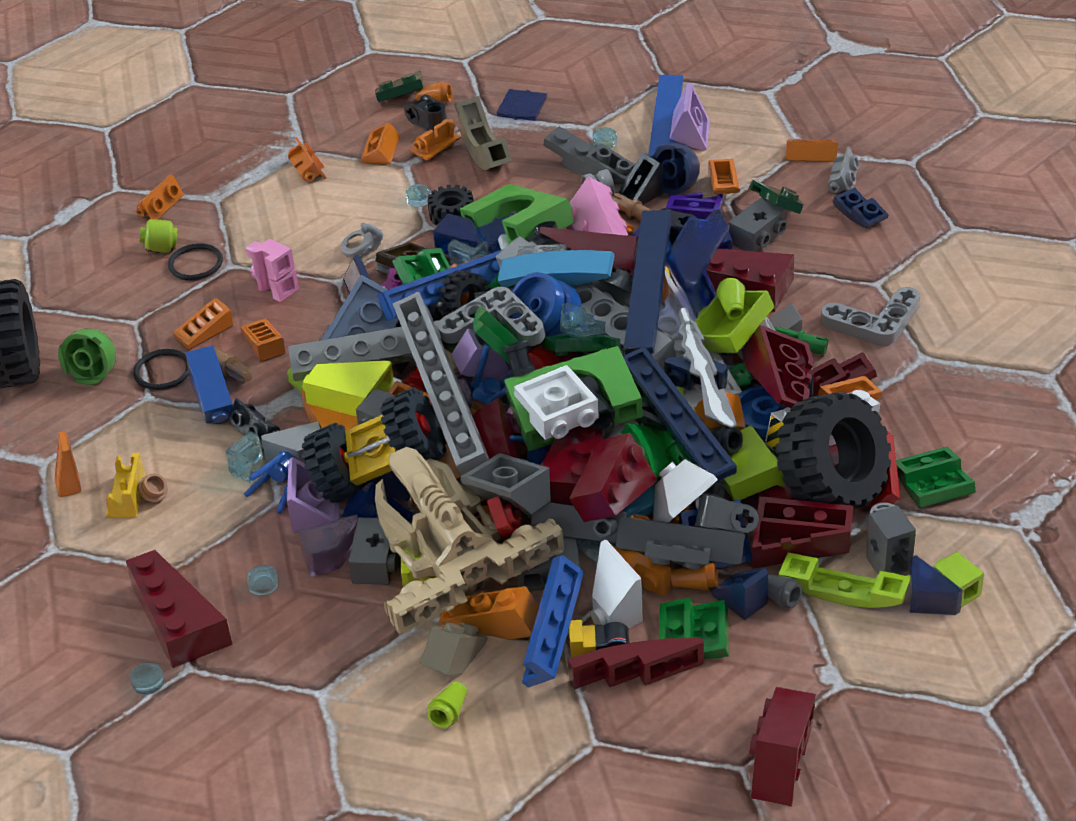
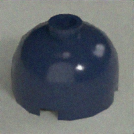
[650,143,700,195]

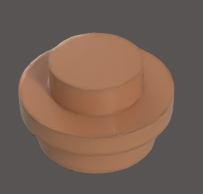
[138,473,168,502]

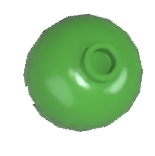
[58,328,116,385]

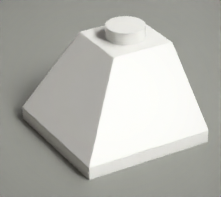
[653,460,718,523]
[591,540,643,629]

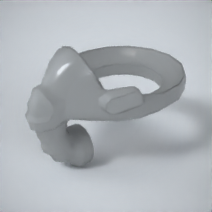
[341,223,384,257]

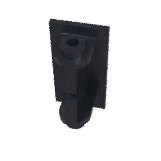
[230,398,281,451]

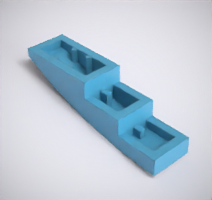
[497,250,615,287]

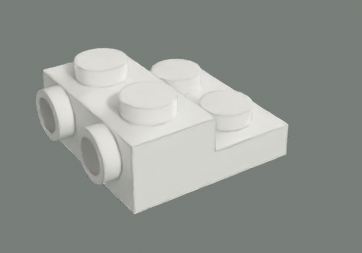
[514,365,599,440]

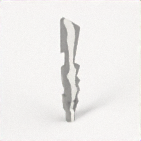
[677,308,737,428]

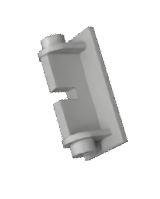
[827,146,860,193]

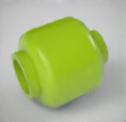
[139,219,177,254]

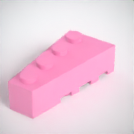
[566,176,628,236]

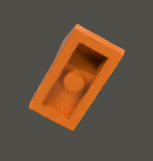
[614,546,671,597]

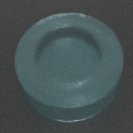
[592,127,617,148]
[406,184,431,207]
[247,565,279,595]
[130,663,164,695]

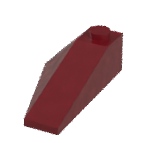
[741,325,814,408]

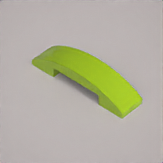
[778,552,911,608]

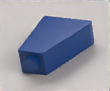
[186,345,233,423]

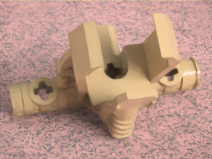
[375,447,564,635]

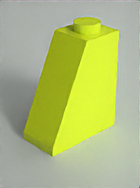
[302,361,394,417]

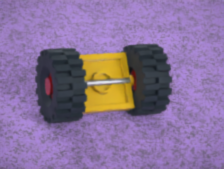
[302,388,447,503]

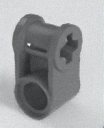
[695,495,759,533]

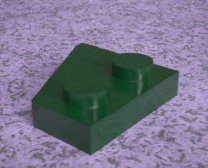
[375,71,424,102]
[748,179,804,214]
[542,332,620,356]

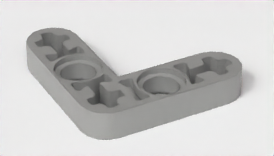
[438,287,545,346]
[821,287,920,346]

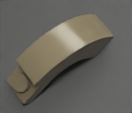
[454,96,513,170]

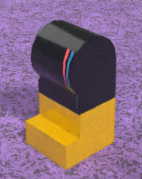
[569,620,630,658]

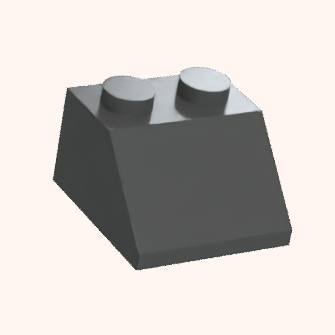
[461,453,551,514]

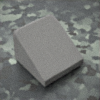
[769,304,803,332]

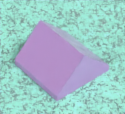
[670,83,710,150]
[287,457,339,532]

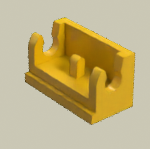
[106,453,146,518]

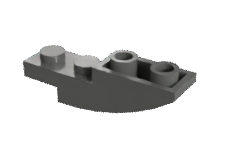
[543,126,635,184]

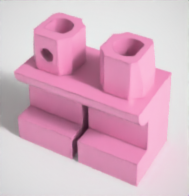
[246,239,299,302]

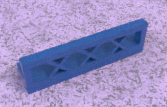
[522,555,584,688]

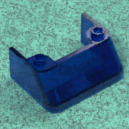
[666,217,730,355]

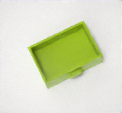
[695,291,775,353]
[720,425,785,501]

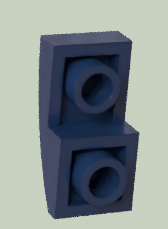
[833,188,889,228]
[664,357,728,391]

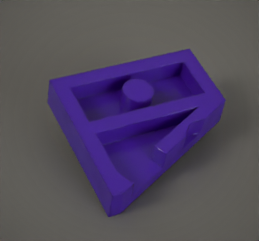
[666,192,725,223]

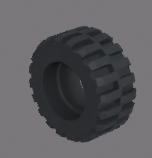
[0,279,40,388]
[776,392,891,509]

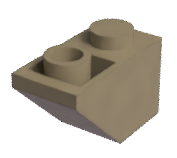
[420,622,488,675]

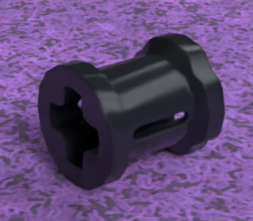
[502,340,535,377]

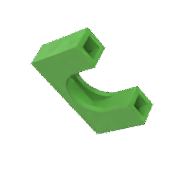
[460,184,574,244]
[504,346,643,451]

